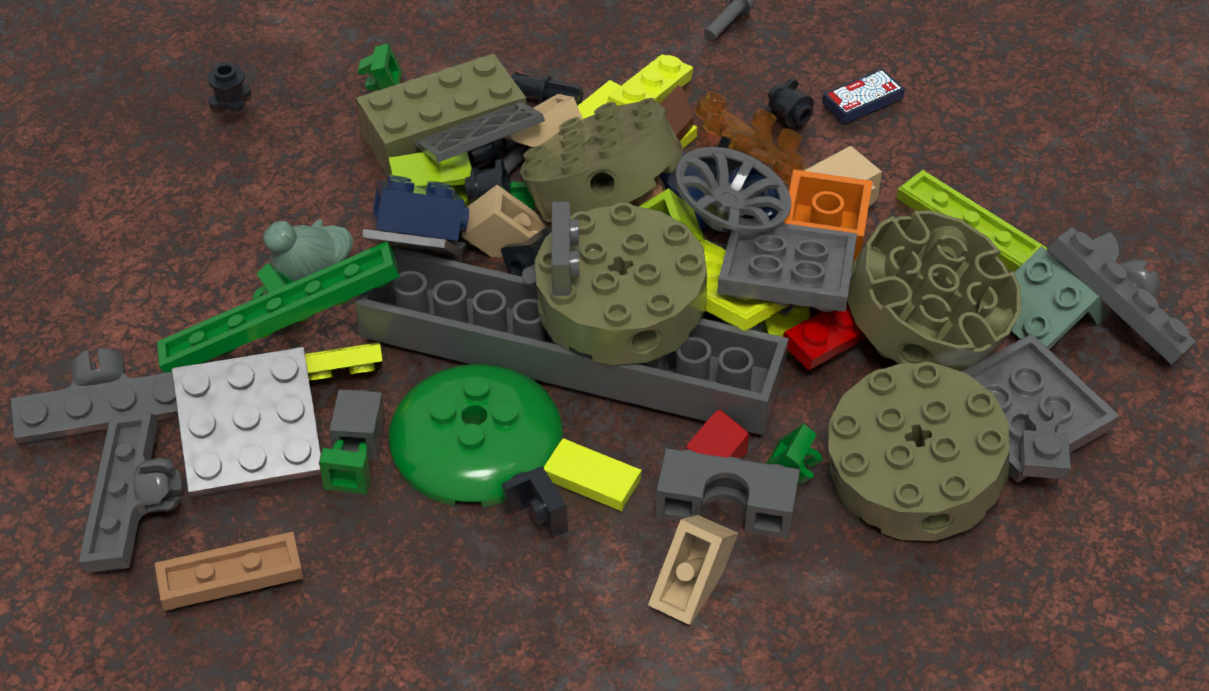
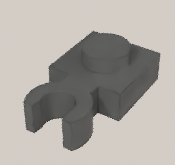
[1020,406,1071,480]

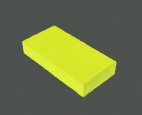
[543,438,642,511]

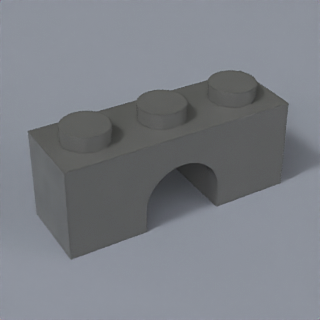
[655,448,800,539]

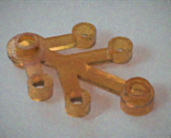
[695,91,809,184]

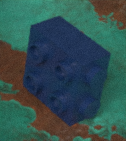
[372,175,469,241]

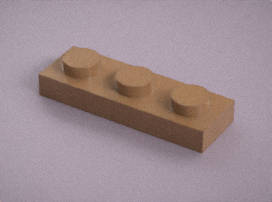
[155,531,304,611]

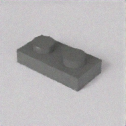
[552,202,579,296]

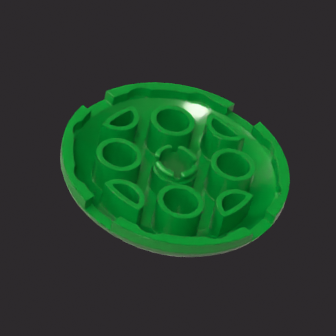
[388,364,562,507]

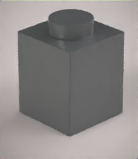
[329,390,386,461]

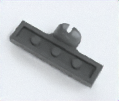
[1048,227,1196,365]
[11,348,179,444]
[78,412,182,573]

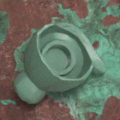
[263,220,354,281]

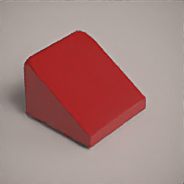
[686,410,749,459]

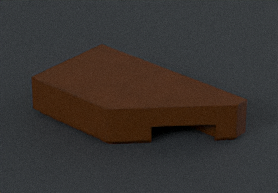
[660,85,694,141]

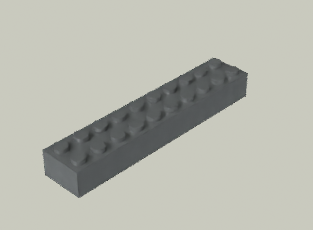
[355,246,788,435]

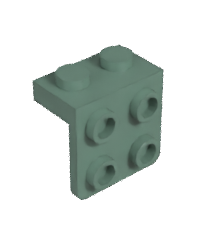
[1011,246,1110,349]

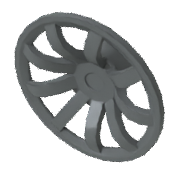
[674,147,791,233]

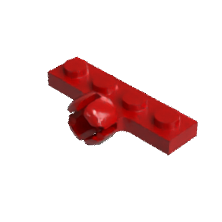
[783,301,867,371]

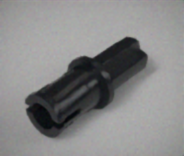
[512,72,584,106]

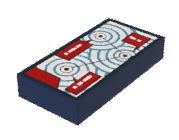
[822,68,905,124]

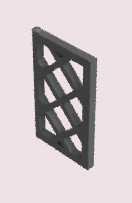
[415,101,545,163]

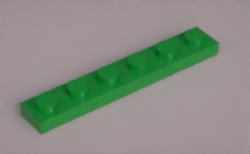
[157,241,400,373]

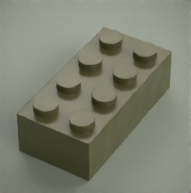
[356,54,526,176]

